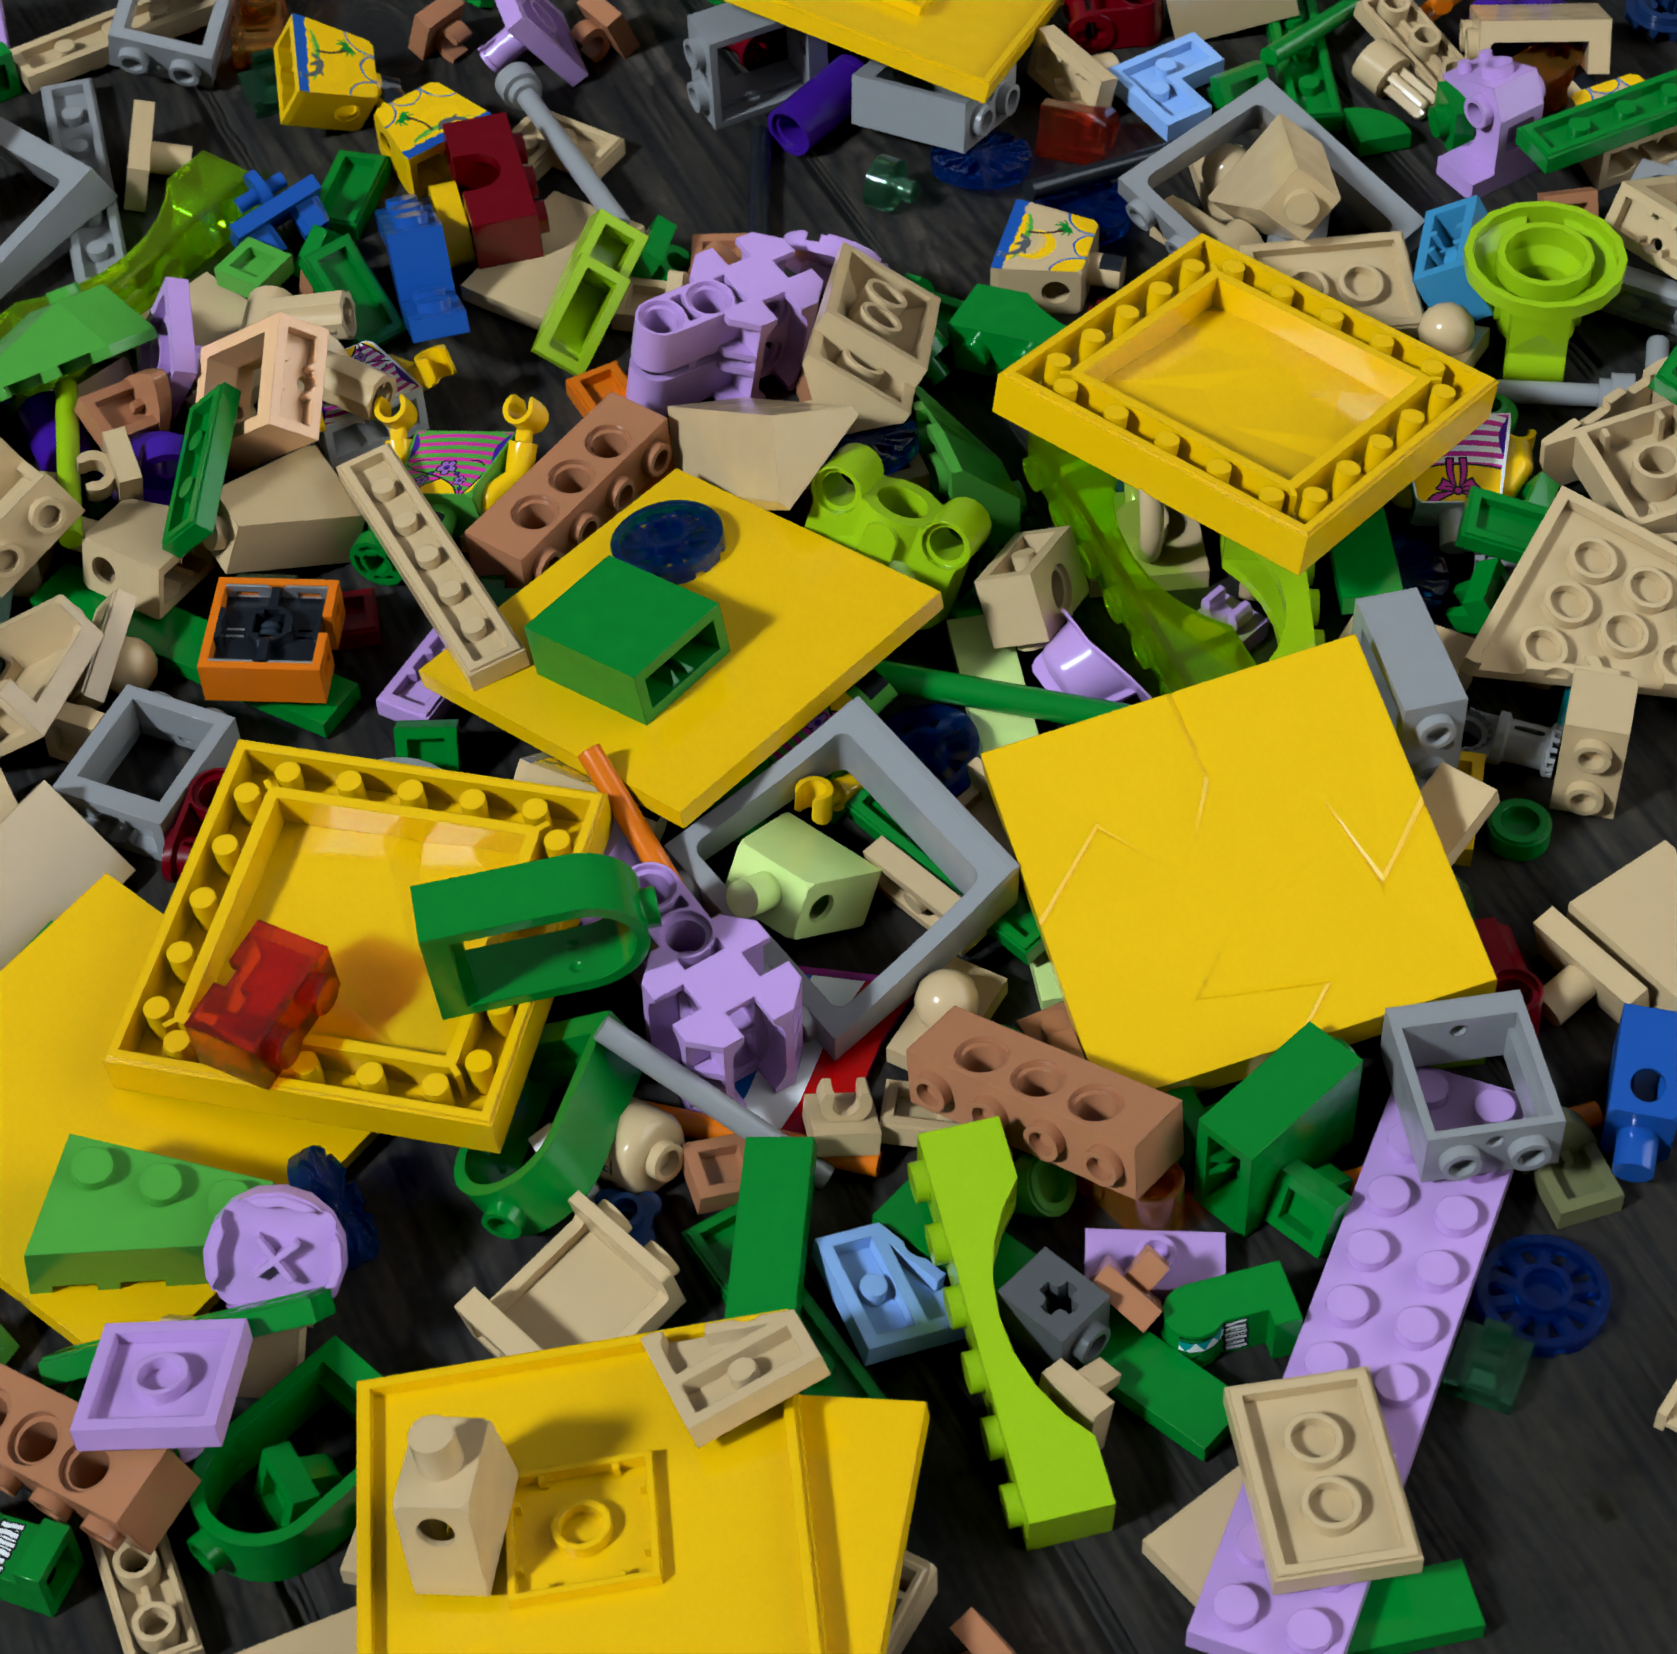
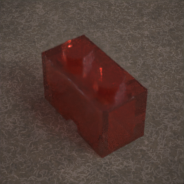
[184,919,341,1091]

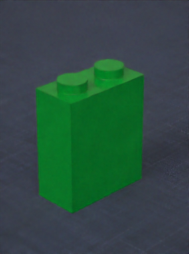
[524,555,731,726]
[1193,1021,1363,1239]

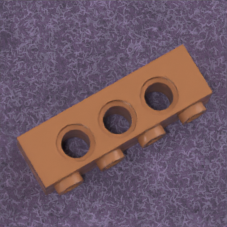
[465,391,672,589]
[906,1006,1184,1201]
[0,1363,202,1556]

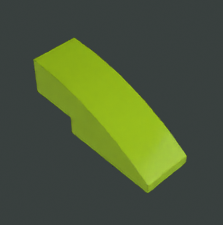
[531,208,649,376]

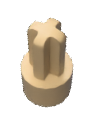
[1351,38,1436,120]

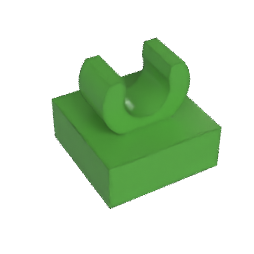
[214,236,295,300]

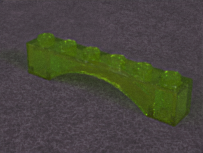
[0,150,259,397]
[1023,431,1257,695]

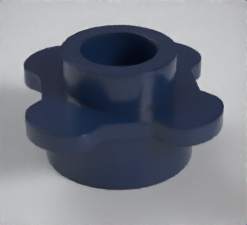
[595,1187,662,1247]

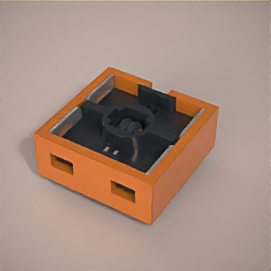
[197,577,346,704]

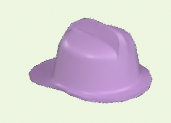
[1032,608,1152,703]

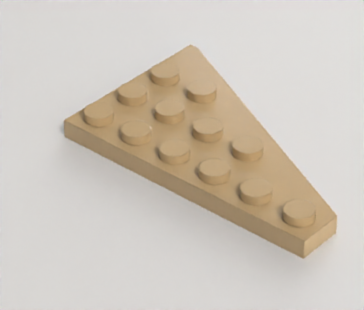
[1458,485,1677,698]

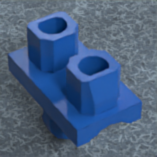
[228,169,330,252]

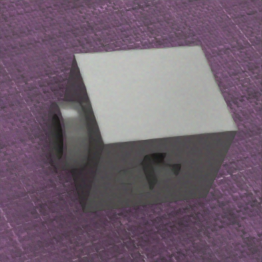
[997,1246,1111,1368]

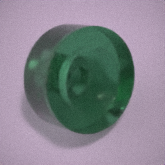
[863,154,919,213]

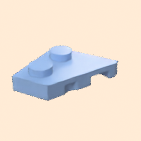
[811,1222,966,1366]

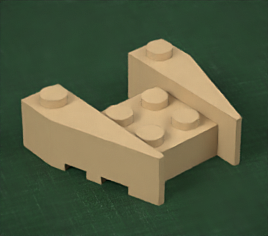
[1538,357,1677,545]

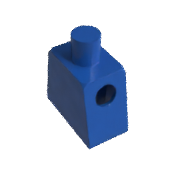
[1599,1003,1677,1183]

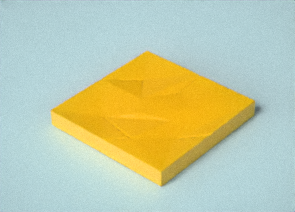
[992,233,1499,576]
[980,633,1497,1094]
[102,739,614,1154]

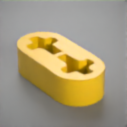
[428,181,475,268]

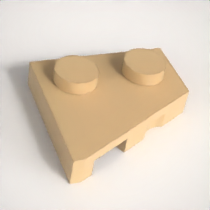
[640,1309,831,1448]

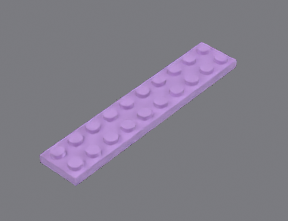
[1186,1066,1525,1654]

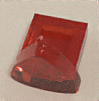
[1036,98,1120,165]

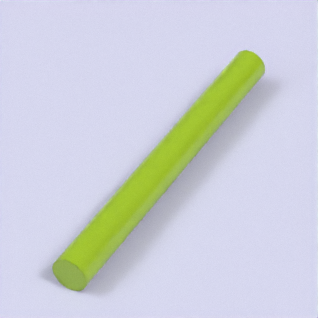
[55,378,83,548]

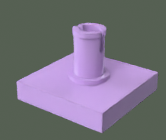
[478,0,589,88]
[136,276,203,431]
[70,1318,253,1463]

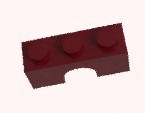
[442,112,550,269]

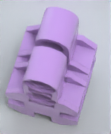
[626,232,823,416]
[629,862,803,1113]

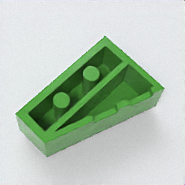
[24,1134,274,1294]

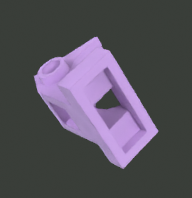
[1436,49,1546,198]

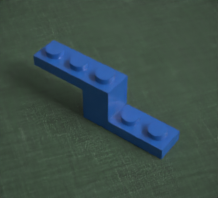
[375,194,470,343]

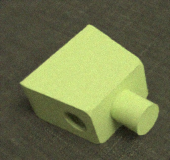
[725,812,882,940]

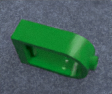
[410,853,662,1020]
[454,1010,642,1240]
[186,1335,383,1583]

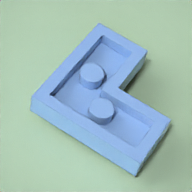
[1107,32,1225,142]

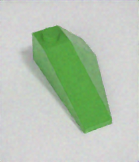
[0,282,158,402]
[905,385,1028,552]

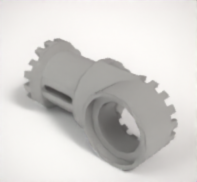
[1461,707,1564,778]

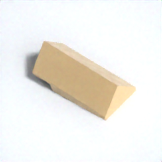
[802,241,941,434]
[667,397,860,510]

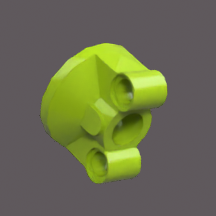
[1462,201,1628,382]
[804,443,992,630]

